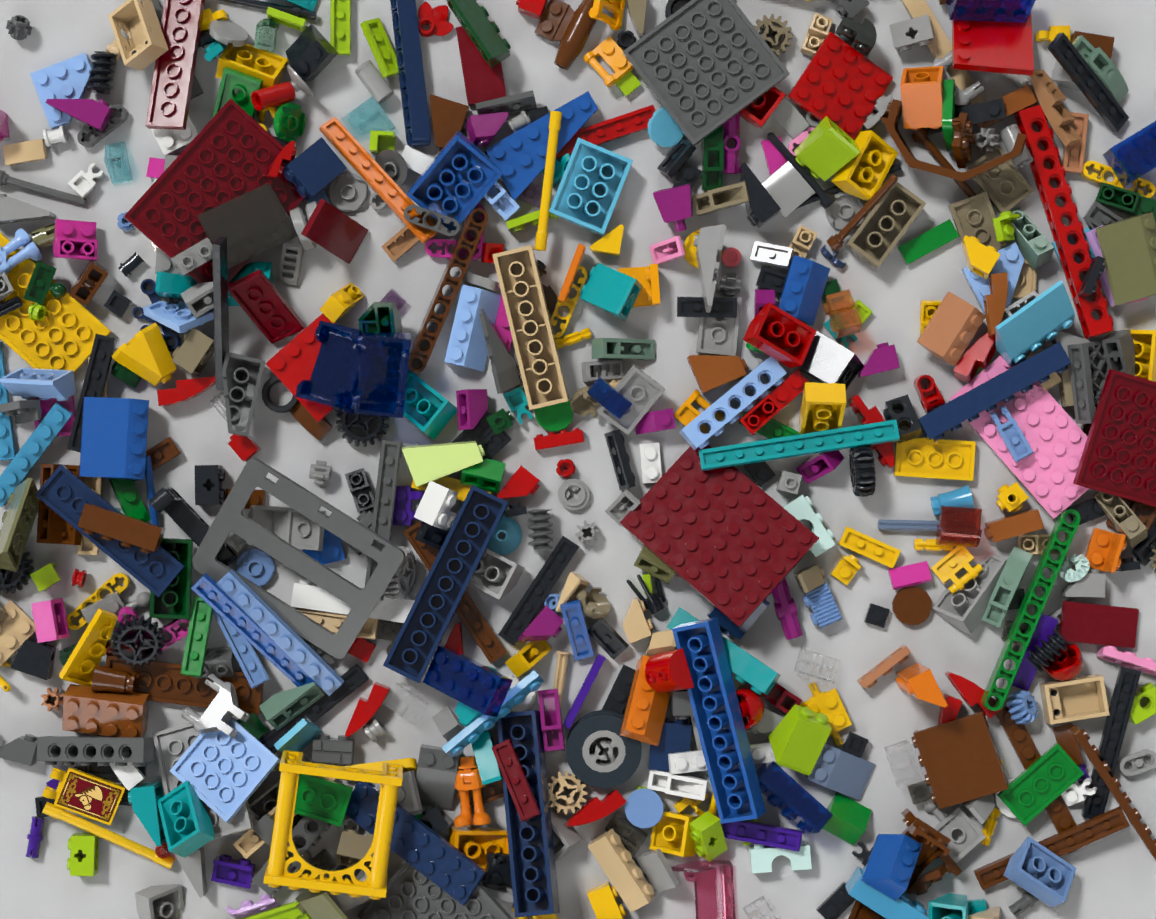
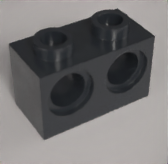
[883,394,922,444]

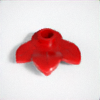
[418,2,454,37]

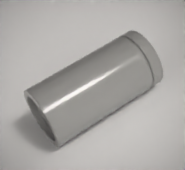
[355,60,394,104]
[999,124,1033,169]

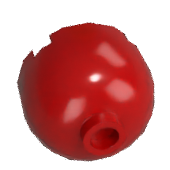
[1043,642,1083,681]
[736,689,764,730]

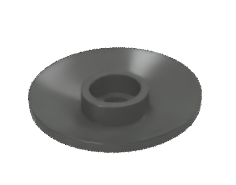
[375,150,408,187]

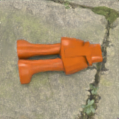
[454,756,491,827]

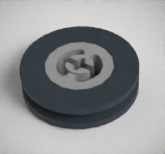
[566,710,642,788]

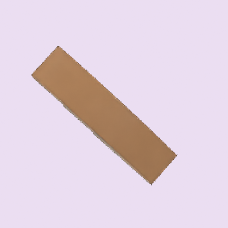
[1030,70,1082,147]
[381,211,442,262]

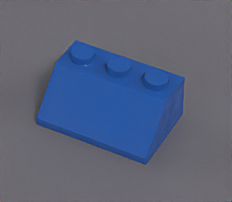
[777,255,830,326]
[861,834,922,901]

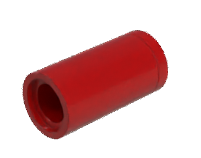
[251,81,295,111]

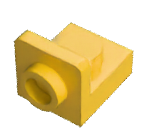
[830,554,862,586]

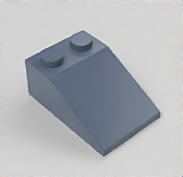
[805,743,875,800]

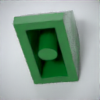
[460,459,506,493]

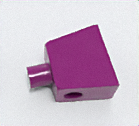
[653,183,693,232]

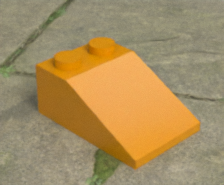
[448,826,509,870]

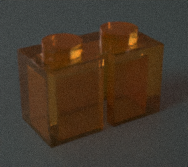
[823,289,862,338]

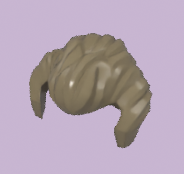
[570,386,606,418]
[577,587,611,619]

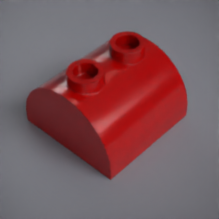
[738,87,786,128]
[645,648,694,693]

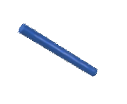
[145,456,160,526]

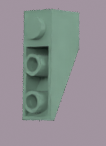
[1011,207,1054,270]

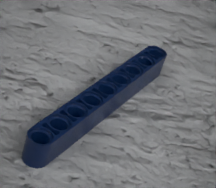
[390,0,431,146]

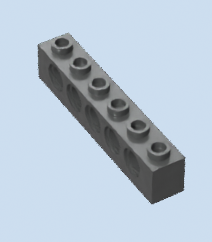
[37,736,154,767]
[251,816,333,895]

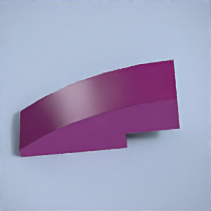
[538,689,565,752]

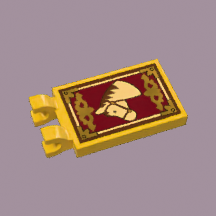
[42,767,126,825]

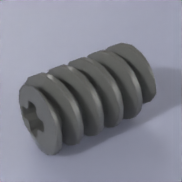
[528,509,553,549]

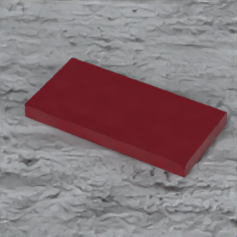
[456,21,506,106]
[301,199,368,264]
[228,269,305,344]
[1059,601,1139,648]

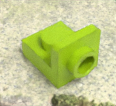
[993,211,1020,242]

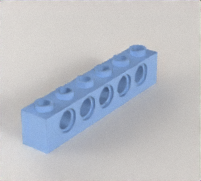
[679,357,787,450]

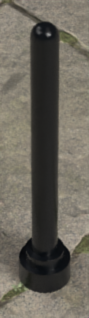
[767,132,836,209]

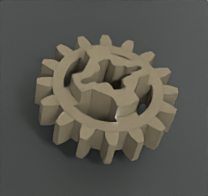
[753,14,793,57]

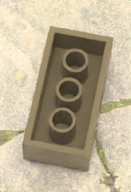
[845,182,926,269]

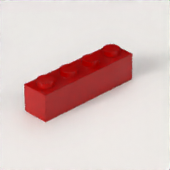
[534,428,584,450]

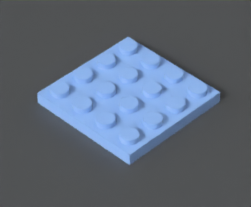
[170,717,281,823]

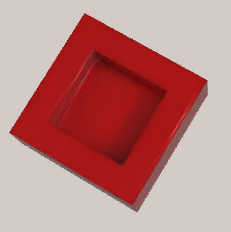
[481,242,504,263]

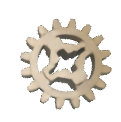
[548,771,588,815]

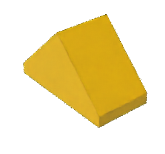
[589,224,624,257]

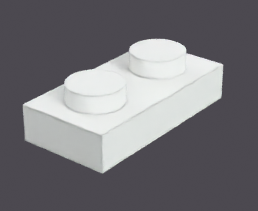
[639,443,662,484]

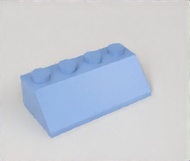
[444,284,501,372]

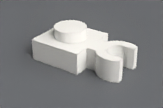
[68,163,104,199]
[1061,778,1097,806]

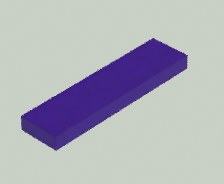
[1011,613,1058,691]
[563,653,606,729]
[722,820,803,852]

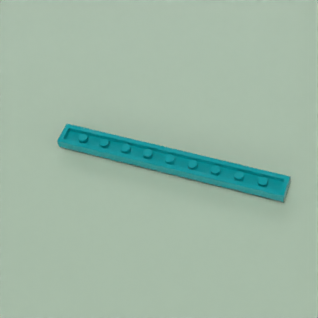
[698,420,900,471]

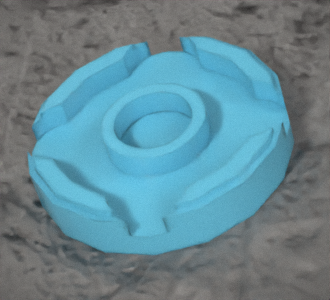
[648,108,684,147]

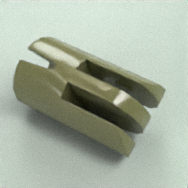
[31,223,55,250]

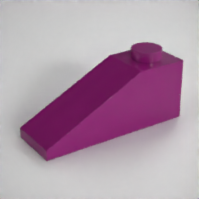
[45,99,114,132]

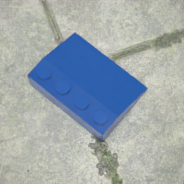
[407,131,503,231]
[79,397,149,481]

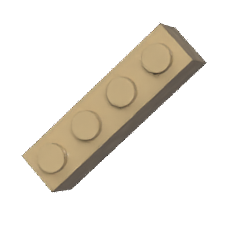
[588,828,656,912]

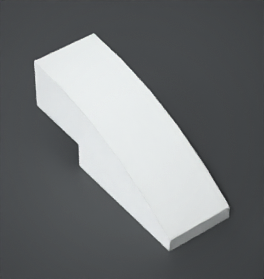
[647,770,708,801]

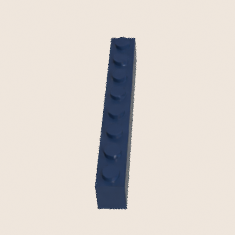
[918,342,1071,442]

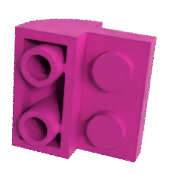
[53,219,98,261]

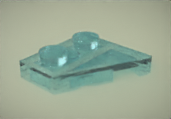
[341,96,395,136]

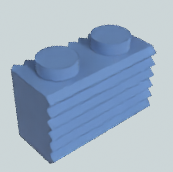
[802,582,842,628]

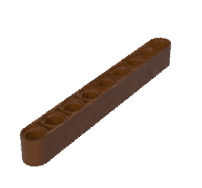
[406,208,488,373]

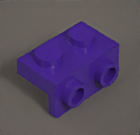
[211,854,256,889]

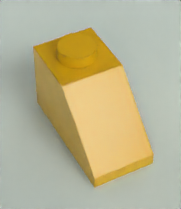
[505,641,552,678]

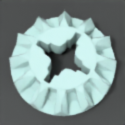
[1059,554,1090,582]

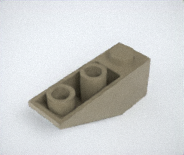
[1094,491,1148,548]

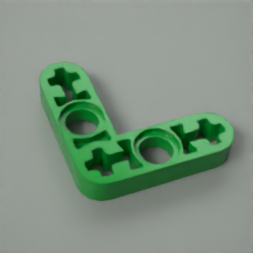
[942,79,955,152]

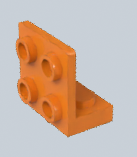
[1085,527,1127,573]

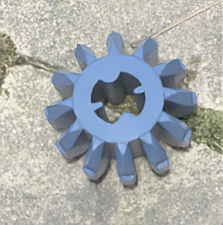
[1006,690,1039,725]

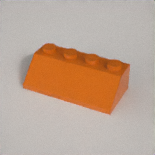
[620,655,671,746]
[895,663,948,708]

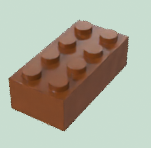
[62,684,149,737]

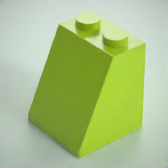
[794,116,860,181]
[768,704,832,776]

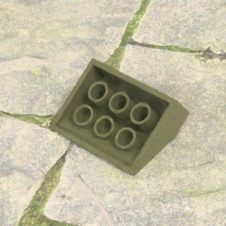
[1096,212,1156,306]
[0,478,39,572]
[295,889,348,919]

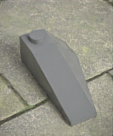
[693,224,726,313]

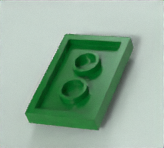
[212,66,263,119]
[294,774,353,827]

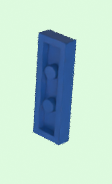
[560,600,594,661]

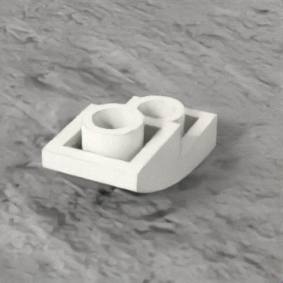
[401,145,435,174]
[110,752,145,791]

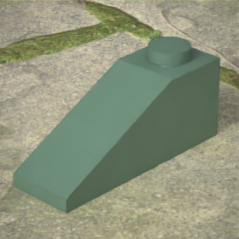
[592,338,655,360]
[259,682,325,731]

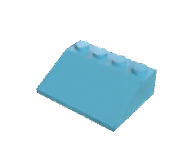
[549,138,633,236]
[995,280,1075,367]

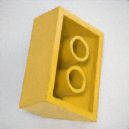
[216,43,288,89]
[831,130,898,201]
[1130,330,1156,382]

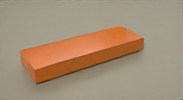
[558,243,586,303]

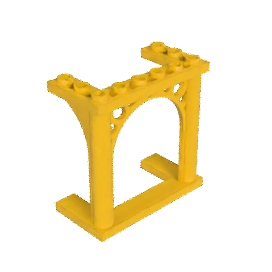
[263,750,403,900]

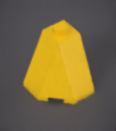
[112,322,176,386]

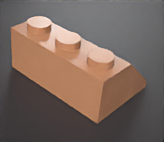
[917,292,986,367]

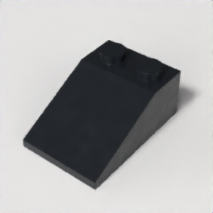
[739,162,781,228]

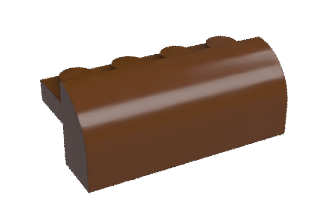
[36,463,85,545]

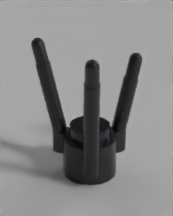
[627,574,666,614]

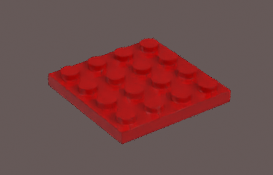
[787,32,894,140]

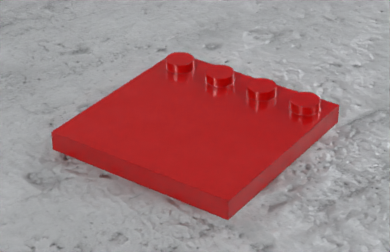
[951,4,1034,76]
[265,313,378,423]

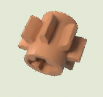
[41,687,64,712]

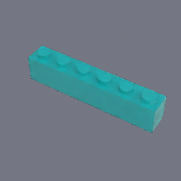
[667,607,781,695]

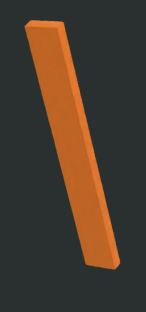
[319,117,438,244]

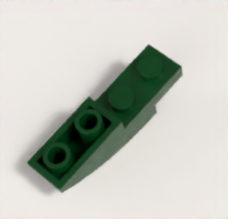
[701,125,724,190]
[1095,182,1156,222]

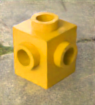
[995,482,1029,513]

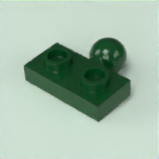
[23,261,67,305]

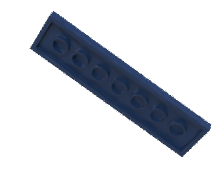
[35,464,185,597]
[345,781,487,906]

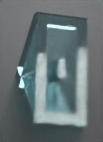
[104,142,133,184]

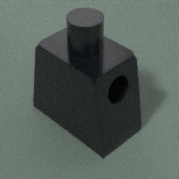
[11,637,56,680]

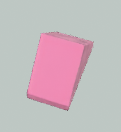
[649,235,685,264]

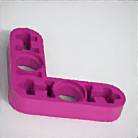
[425,203,485,261]
[118,607,190,653]

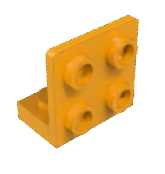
[618,264,660,307]

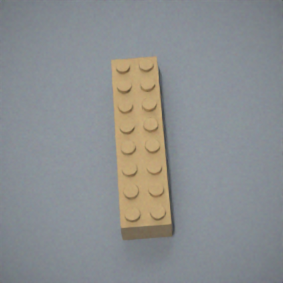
[492,245,569,410]

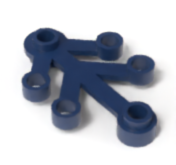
[132,279,182,352]

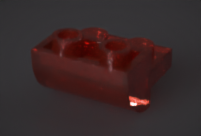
[936,506,982,547]

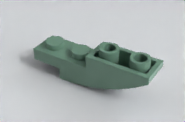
[1072,35,1129,104]
[981,546,1033,628]

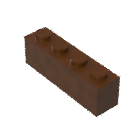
[78,503,166,554]

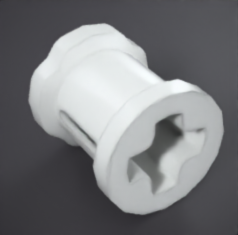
[43,125,68,147]

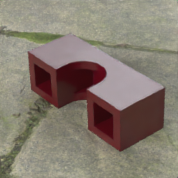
[740,681,802,714]

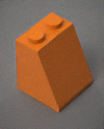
[900,66,944,130]

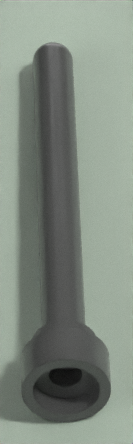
[0,170,87,205]

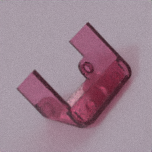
[672,860,736,919]

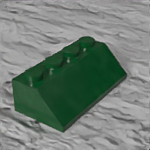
[446,0,511,69]
[149,538,193,619]

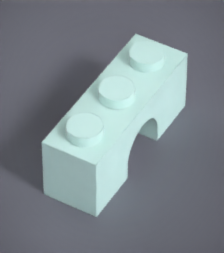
[782,495,835,557]
[749,839,812,874]

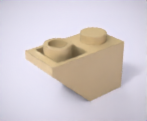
[622,597,653,644]
[646,630,677,657]

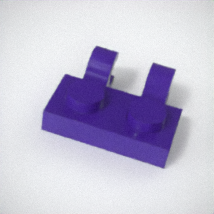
[392,486,425,525]

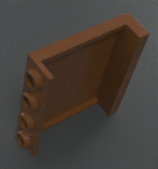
[911,710,1009,810]

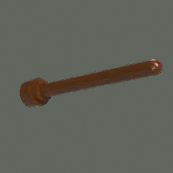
[911,128,976,198]
[826,175,898,252]

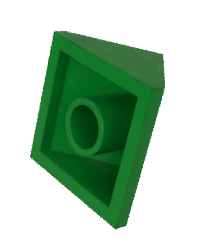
[818,791,872,845]

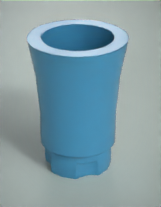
[930,485,975,516]

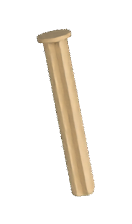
[553,650,571,708]

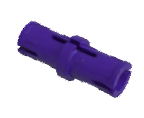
[26,816,45,858]

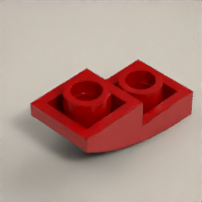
[267,141,297,179]

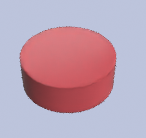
[721,247,741,268]

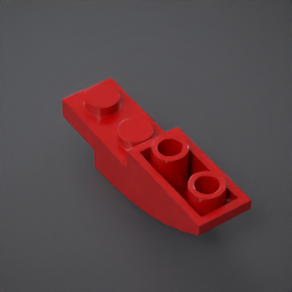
[739,369,809,435]
[849,394,894,468]

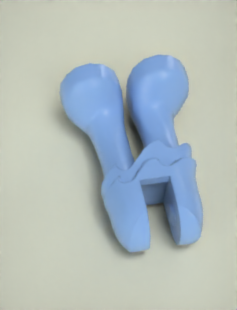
[0,228,43,274]

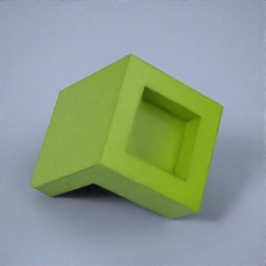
[369,130,396,154]
[30,562,61,592]

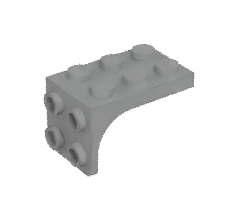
[247,505,326,551]

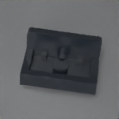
[482,853,512,886]

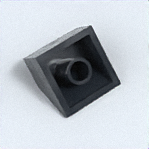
[285,24,338,82]

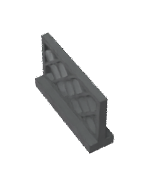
[1067,340,1109,424]

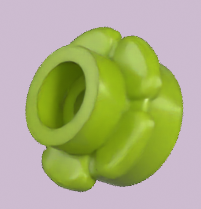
[28,302,46,321]

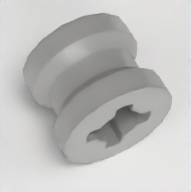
[363,718,387,743]

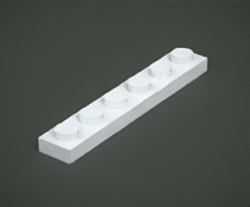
[668,742,776,774]

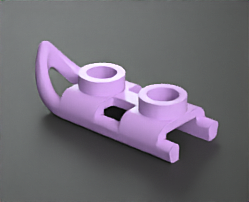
[226,894,280,919]

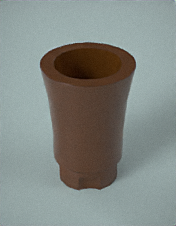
[91,664,136,693]

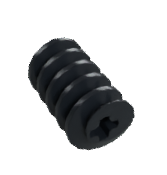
[87,51,116,95]
[1026,629,1071,673]

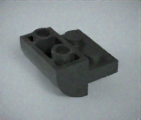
[835,17,877,56]

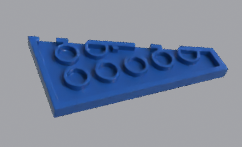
[485,91,598,201]

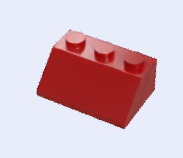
[743,302,817,368]

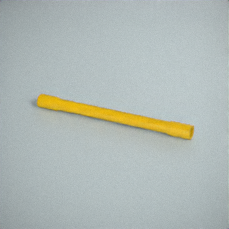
[534,111,562,251]
[42,802,175,869]

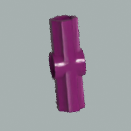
[722,114,741,174]
[772,578,803,640]

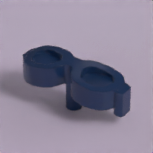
[820,245,847,269]

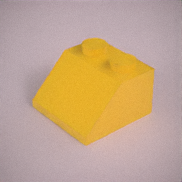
[649,811,699,857]

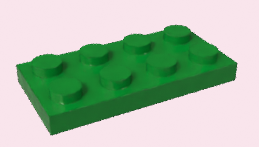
[997,743,1085,826]

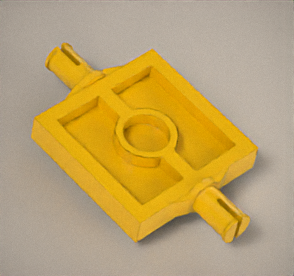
[800,682,852,746]

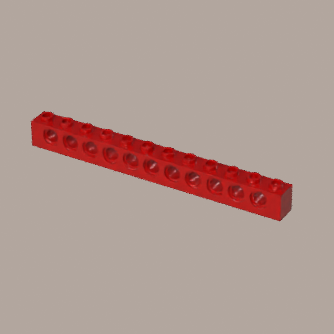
[1014,105,1114,339]

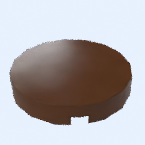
[892,586,932,625]

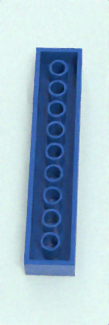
[672,617,766,824]

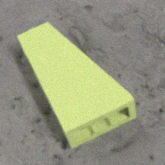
[402,441,485,487]

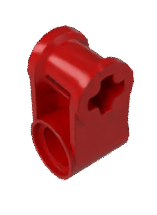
[914,375,945,414]

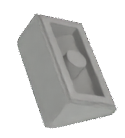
[772,97,810,139]

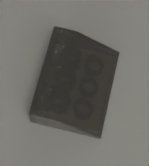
[197,183,298,269]

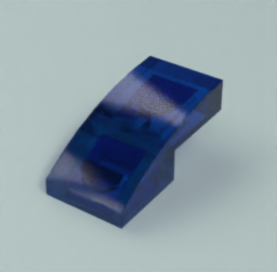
[587,377,632,419]

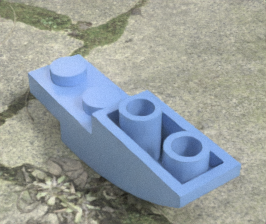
[484,181,520,221]

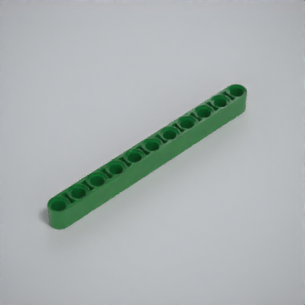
[981,509,1081,711]

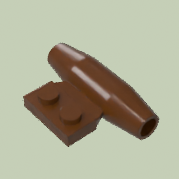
[535,0,596,70]

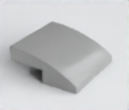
[762,161,815,218]
[635,849,680,892]

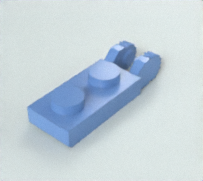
[989,405,1033,463]

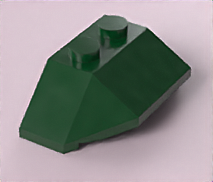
[358,302,405,378]

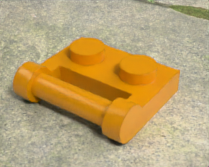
[589,0,625,31]
[583,36,633,88]
[674,389,724,434]

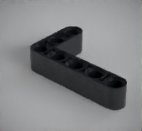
[148,487,237,566]

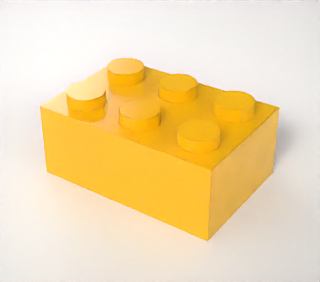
[799,382,846,434]

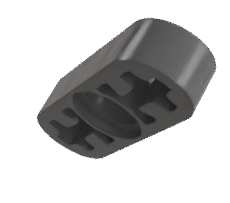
[77,104,128,148]
[404,205,460,236]

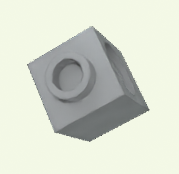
[776,470,802,494]

